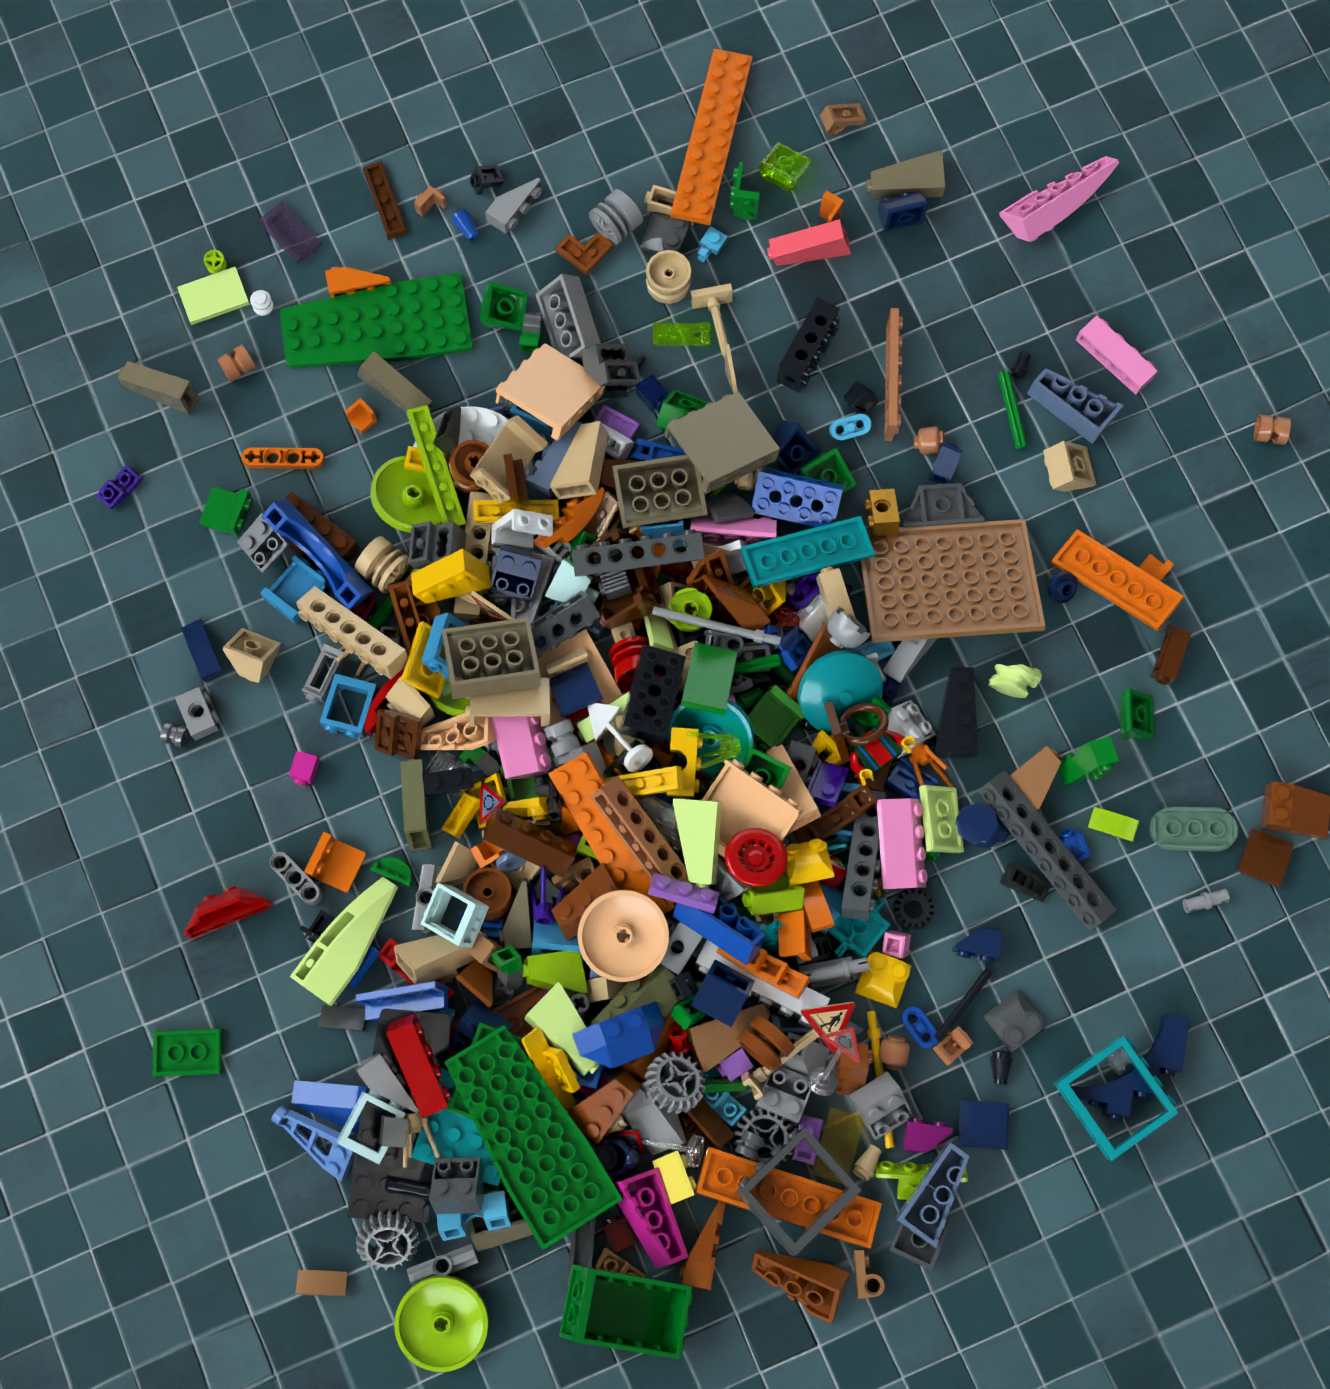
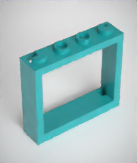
[1053,1036,1178,1161]

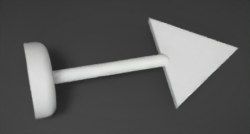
[588,703,653,772]

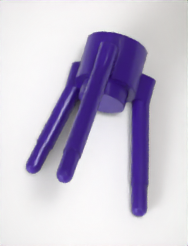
[529,866,565,925]

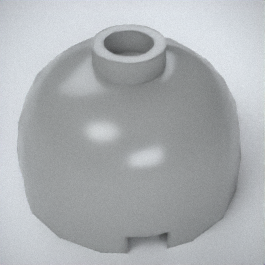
[827,606,871,648]

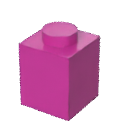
[288,751,321,787]

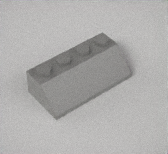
[535,274,601,363]

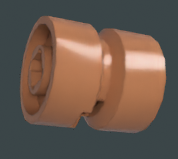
[216,344,256,382]
[1254,414,1291,445]

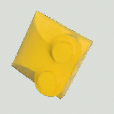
[503,796,549,821]
[786,839,835,886]
[854,951,911,1009]

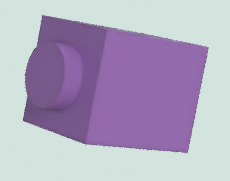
[716,1047,753,1082]

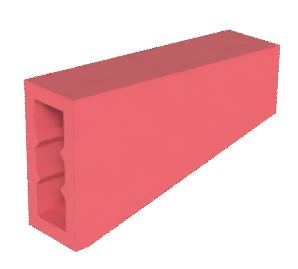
[767,219,852,266]

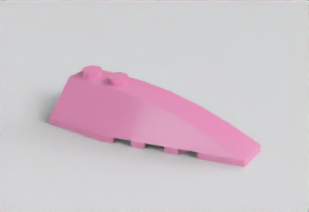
[999,156,1119,242]

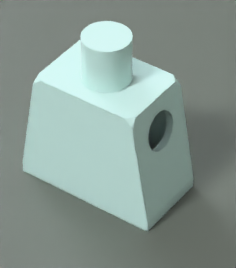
[545,558,600,603]

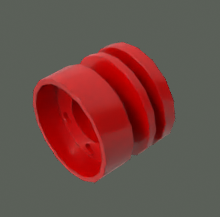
[609,636,661,692]

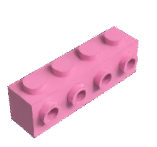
[1076,315,1157,395]

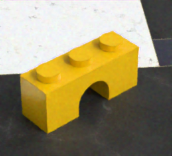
[667,727,703,798]

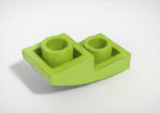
[1088,807,1140,842]

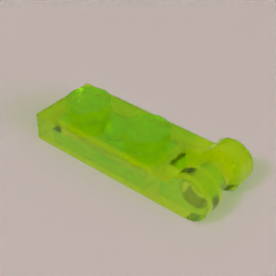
[653,322,711,346]

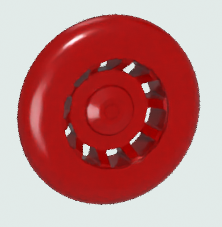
[724,828,788,887]

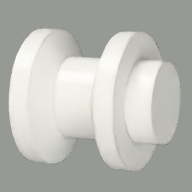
[250,290,274,316]

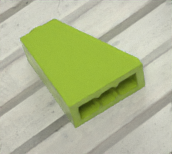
[522,951,588,996]

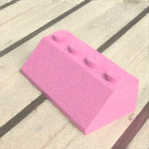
[690,515,777,547]
[491,716,552,779]
[877,798,928,889]

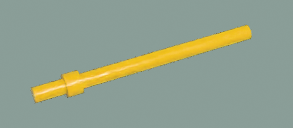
[867,1011,895,1148]

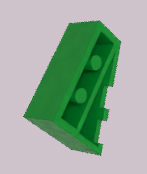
[1058,736,1119,787]

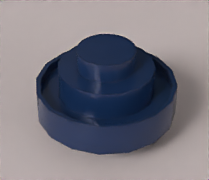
[1048,571,1078,603]

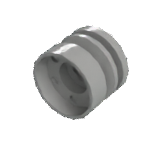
[589,189,643,245]

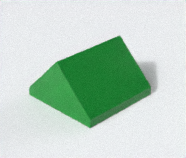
[1119,688,1154,739]

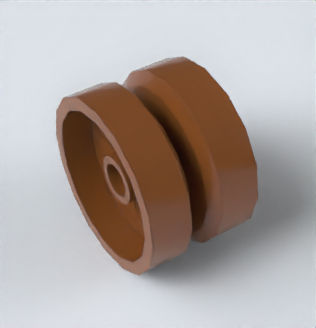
[448,440,489,493]
[463,867,514,923]
[736,1014,795,1073]

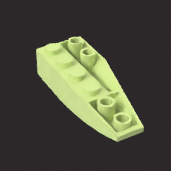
[290,877,398,1006]

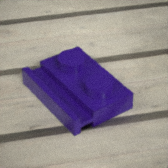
[807,760,849,808]

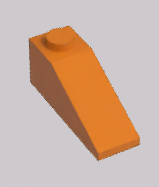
[325,267,391,298]

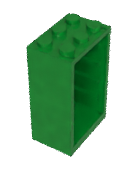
[559,1264,693,1359]

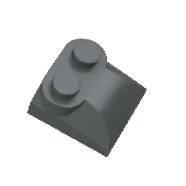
[640,212,691,254]
[982,990,1046,1052]
[889,1224,950,1271]

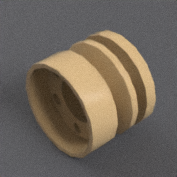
[354,536,410,593]

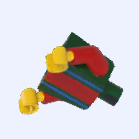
[849,723,917,786]

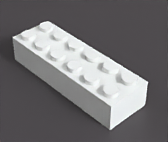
[695,940,830,1028]

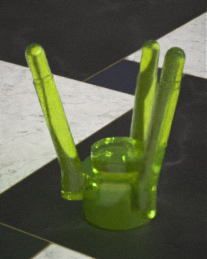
[687,732,741,769]

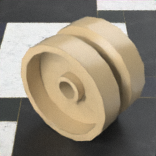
[646,250,691,304]

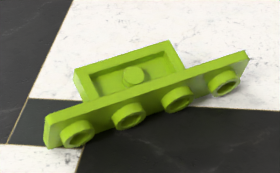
[875,1161,968,1200]

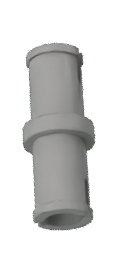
[1182,889,1230,913]

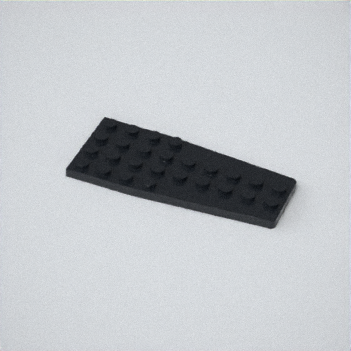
[347,1008,450,1223]

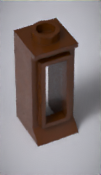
[1150,625,1192,685]

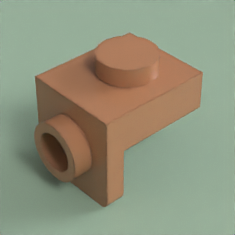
[414,186,447,217]
[933,1026,973,1066]

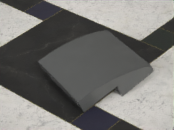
[705,493,755,524]

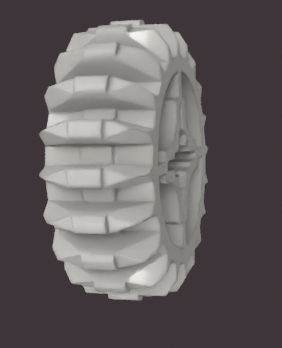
[644,1051,706,1114]
[734,1109,793,1168]
[356,1210,419,1271]

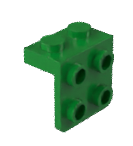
[730,162,760,220]
[199,487,253,537]

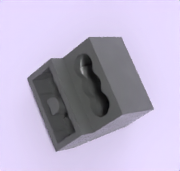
[581,344,640,386]
[408,521,466,569]

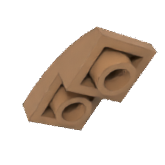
[593,1247,646,1277]
[295,1270,347,1297]

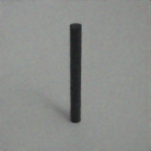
[934,968,993,1041]

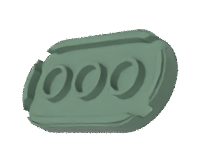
[1149,807,1238,852]

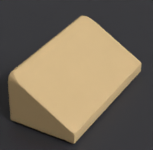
[545,647,590,678]

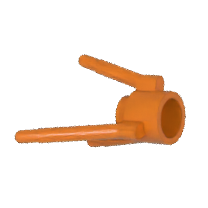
[909,743,954,787]

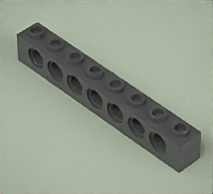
[978,770,1116,931]

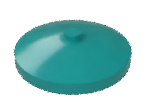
[798,650,883,734]
[666,699,754,777]

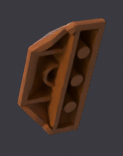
[686,549,740,626]
[388,580,441,656]
[787,622,838,703]

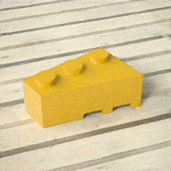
[411,549,491,604]

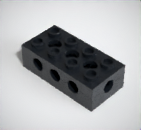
[777,297,841,393]
[619,644,686,745]

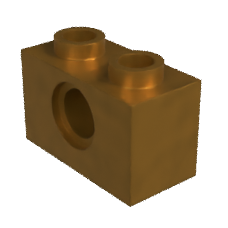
[865,489,900,537]

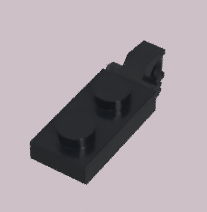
[422,767,485,797]

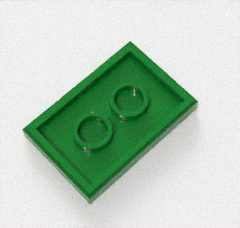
[152,1028,222,1077]

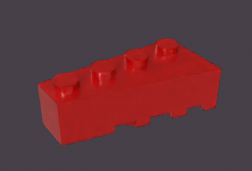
[386,1012,451,1118]

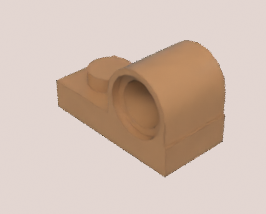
[820,103,867,136]
[585,491,620,537]
[551,856,598,892]
[853,1250,885,1299]

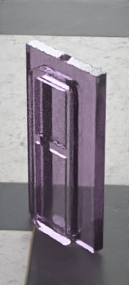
[258,201,322,264]

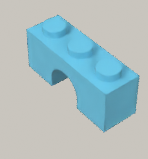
[437,1190,511,1241]

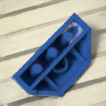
[572,1001,665,1069]

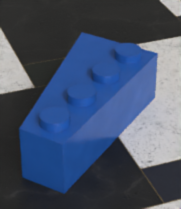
[673,883,765,965]

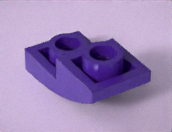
[95,465,143,509]

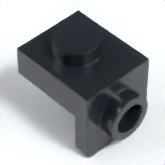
[300,910,335,943]

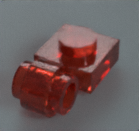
[772,604,800,626]

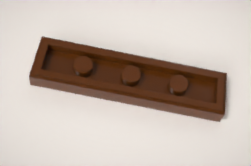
[362,161,407,240]

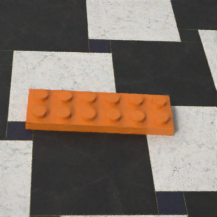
[1051,529,1184,632]

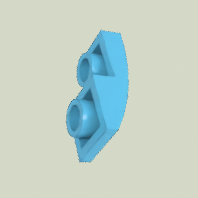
[702,1078,748,1129]

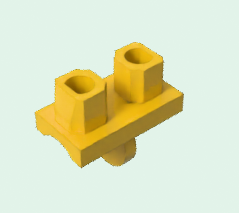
[811,730,848,767]

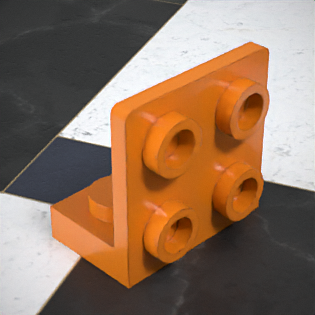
[304,832,366,893]

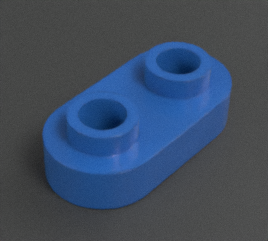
[901,1007,938,1049]

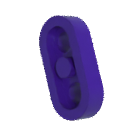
[788,572,820,609]

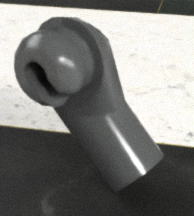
[534,776,549,796]

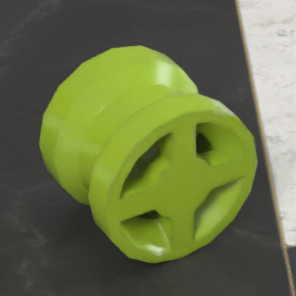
[204,250,227,274]

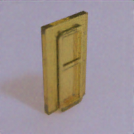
[811,1107,864,1184]

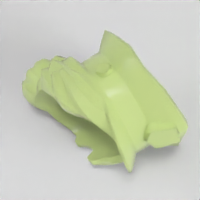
[988,664,1042,698]

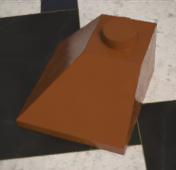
[456,960,496,1010]

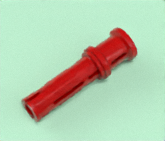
[667,1025,690,1059]

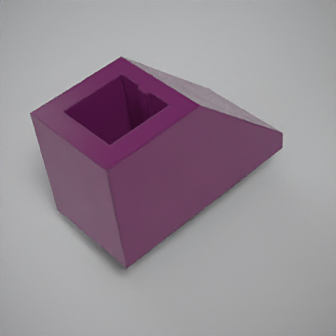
[902,1118,953,1153]

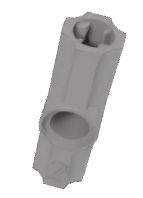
[411,864,442,933]
[407,1243,479,1286]

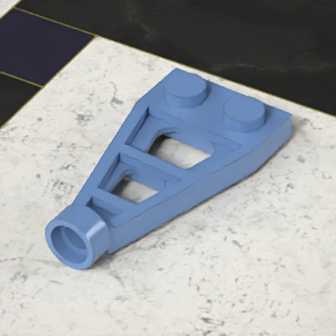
[271,1106,354,1181]

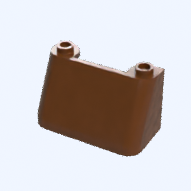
[588,528,665,629]

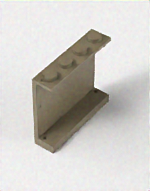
[665,391,780,494]

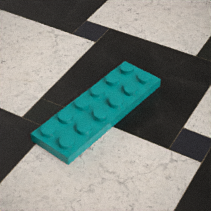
[740,516,875,589]

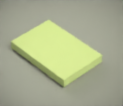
[177,267,250,325]
[919,785,964,853]

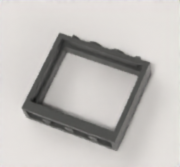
[735,1127,862,1256]

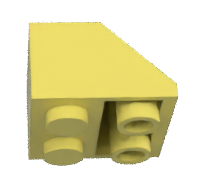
[652,1151,697,1204]

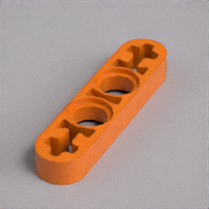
[241,447,325,470]

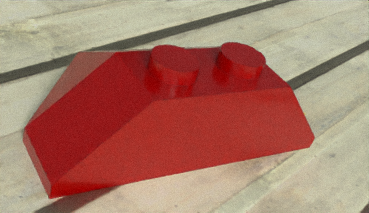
[184,886,273,940]

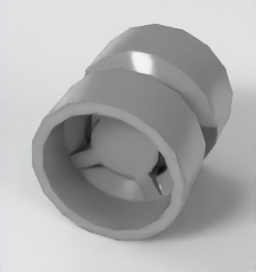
[544,719,581,757]

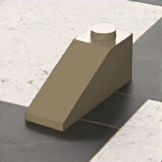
[500,878,532,949]

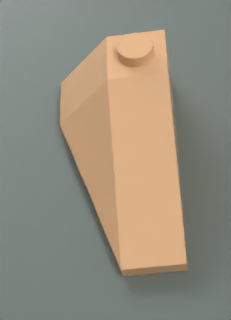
[420,713,496,750]

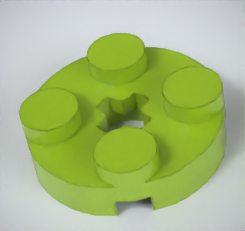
[668,588,712,632]

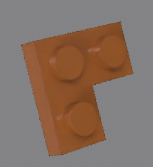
[556,232,613,276]

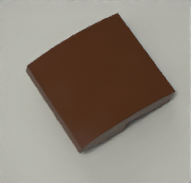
[503,454,530,506]
[375,709,423,759]
[1237,828,1294,888]

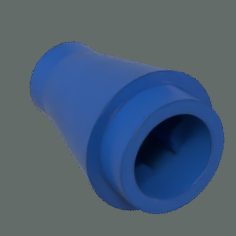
[452,209,479,241]

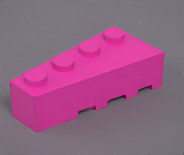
[613,1167,688,1268]

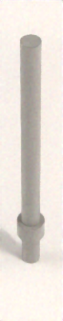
[652,606,781,646]

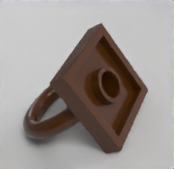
[824,701,889,763]

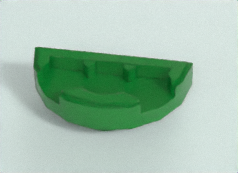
[370,856,413,888]

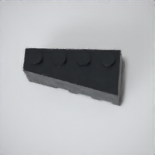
[933,667,978,758]

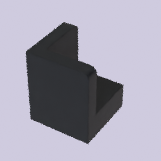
[844,381,878,415]

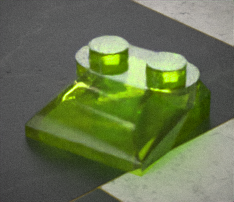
[758,142,813,191]

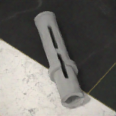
[800,957,870,984]

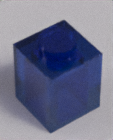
[636,374,668,412]

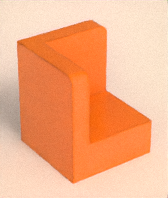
[345,398,377,434]
[470,841,505,868]

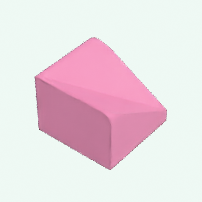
[882,929,911,959]

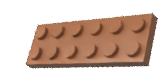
[884,308,903,441]

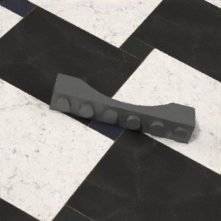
[565,1217,596,1300]

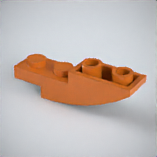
[533,487,605,548]

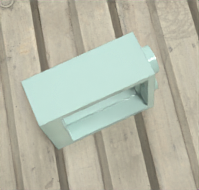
[421,883,489,948]
[336,1090,406,1164]

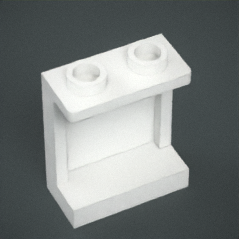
[491,509,553,551]

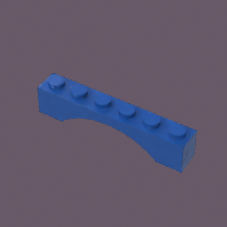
[261,498,373,610]

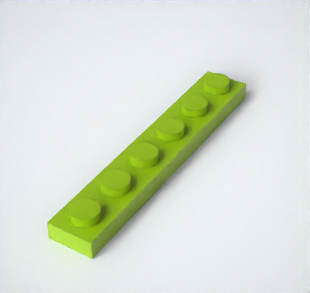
[406,405,466,527]

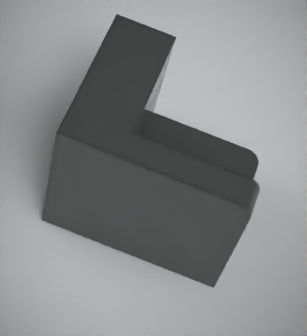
[379,1115,408,1148]

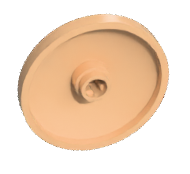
[577,890,669,982]

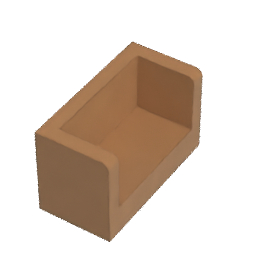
[466,933,505,973]

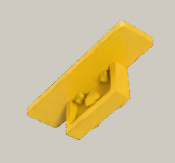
[521,1028,580,1111]

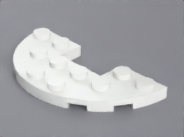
[413,407,535,479]

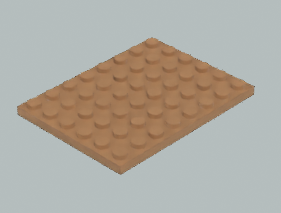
[860,519,1045,643]

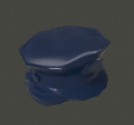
[955,802,1010,847]
[590,1135,639,1179]

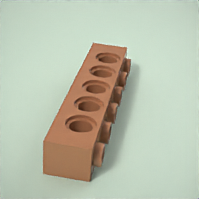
[589,775,695,905]

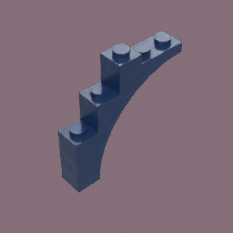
[1059,1013,1190,1121]

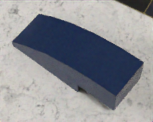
[181,619,225,682]

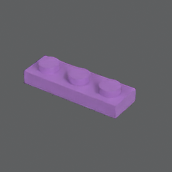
[648,873,719,913]

